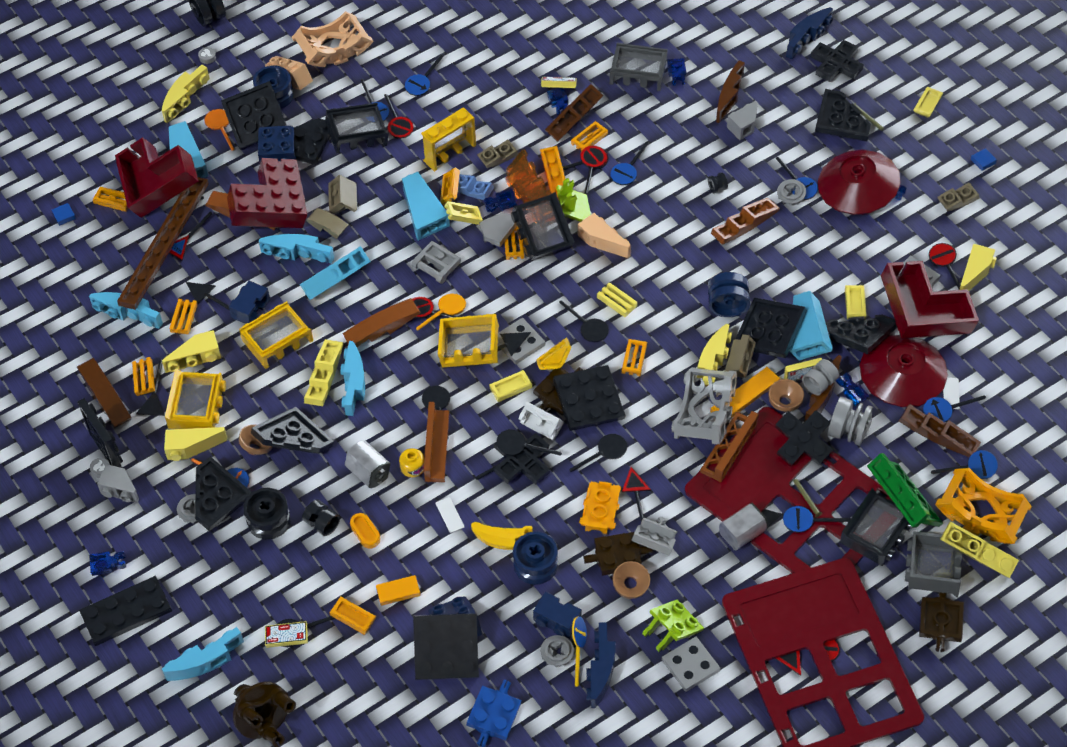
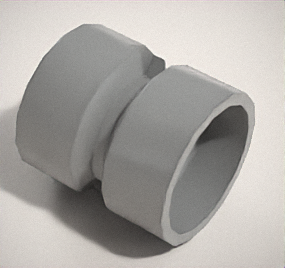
[802,359,839,395]

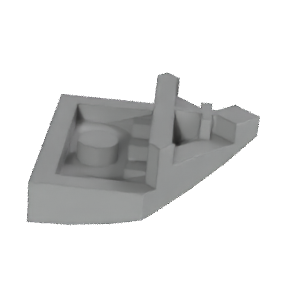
[479,212,517,247]
[632,517,677,556]

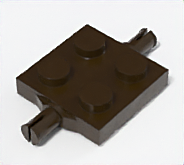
[533,367,583,416]
[583,532,653,576]
[919,592,964,652]

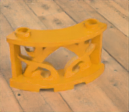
[935,468,1032,544]

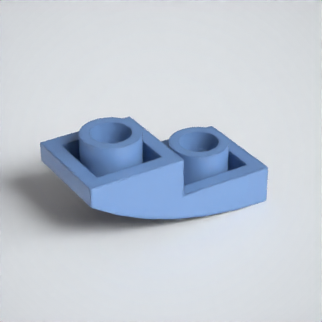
[458,174,494,200]

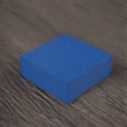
[971,148,997,171]
[52,203,76,226]

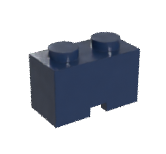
[229,280,270,324]
[533,591,582,639]

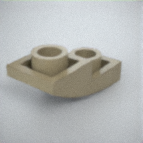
[477,139,518,168]
[937,183,979,211]
[306,208,349,239]

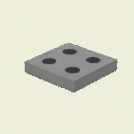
[498,317,546,365]
[662,636,721,692]

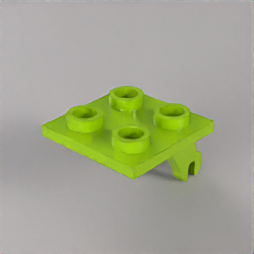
[556,178,591,222]
[642,600,704,652]

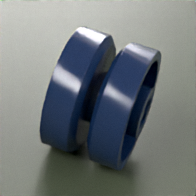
[253,65,294,108]
[708,272,750,317]
[513,532,558,585]

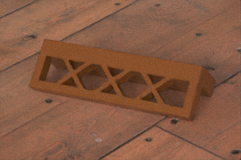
[424,402,450,482]
[700,411,759,482]

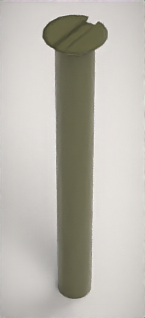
[854,103,884,131]
[793,478,822,517]

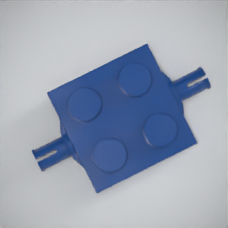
[466,680,522,747]

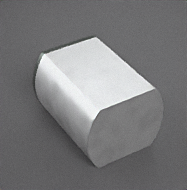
[345,441,391,488]
[719,503,768,550]

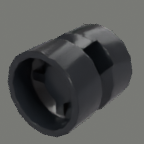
[302,499,340,536]

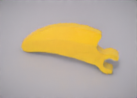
[471,522,533,550]

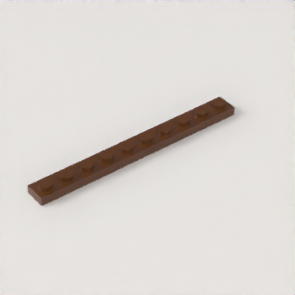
[117,177,209,310]

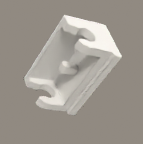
[518,401,564,441]

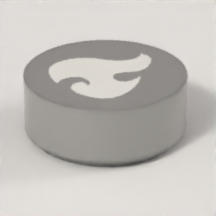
[198,47,216,64]
[90,458,110,478]

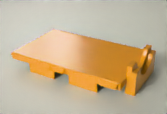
[579,481,621,534]

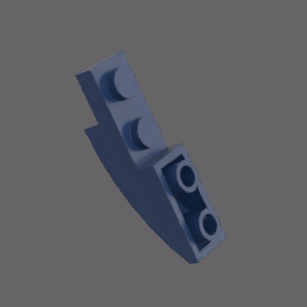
[786,7,834,59]
[586,622,616,708]

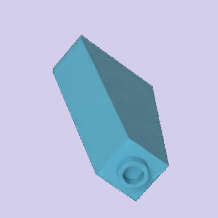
[169,121,208,178]
[402,171,450,241]
[790,291,832,361]

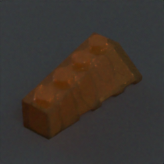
[505,149,556,228]

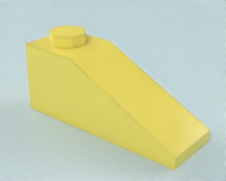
[959,244,997,291]
[164,427,227,461]

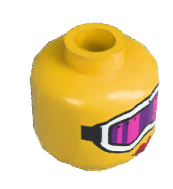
[399,448,425,478]

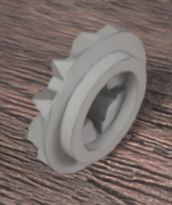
[777,179,806,206]
[177,494,197,524]
[540,635,574,668]

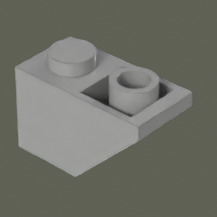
[727,101,758,140]
[97,464,139,503]

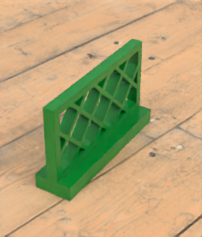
[867,453,943,528]

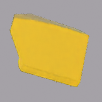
[536,337,571,370]

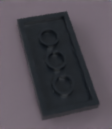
[79,575,172,646]

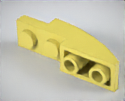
[162,65,210,123]
[697,324,732,396]
[940,521,1019,578]

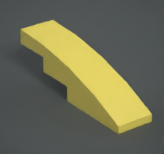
[304,339,343,406]

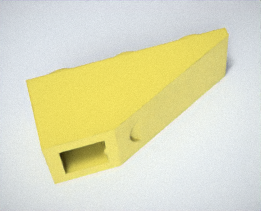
[162,330,221,373]

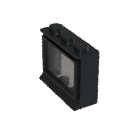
[325,103,389,154]
[511,192,575,261]
[840,488,913,566]

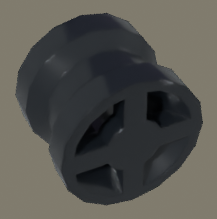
[707,172,728,194]

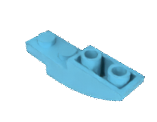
[259,234,334,264]
[300,246,371,300]
[89,292,163,329]
[340,341,365,416]
[162,627,244,681]

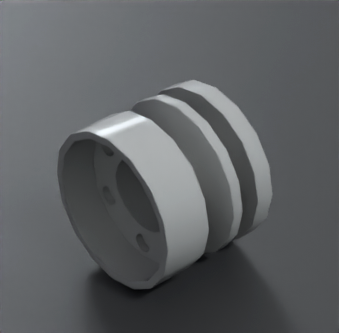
[828,397,873,446]

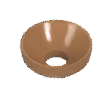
[768,379,804,412]
[239,425,272,455]
[613,561,650,599]

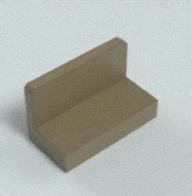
[328,175,357,214]
[725,334,756,378]

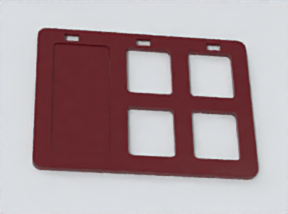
[685,407,898,574]
[722,558,924,747]

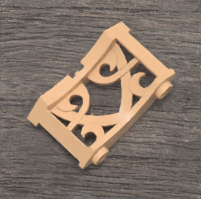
[292,11,374,67]

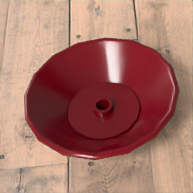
[818,149,901,215]
[859,335,948,407]

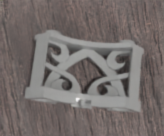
[671,367,737,444]

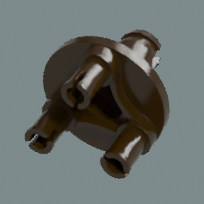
[233,682,296,747]

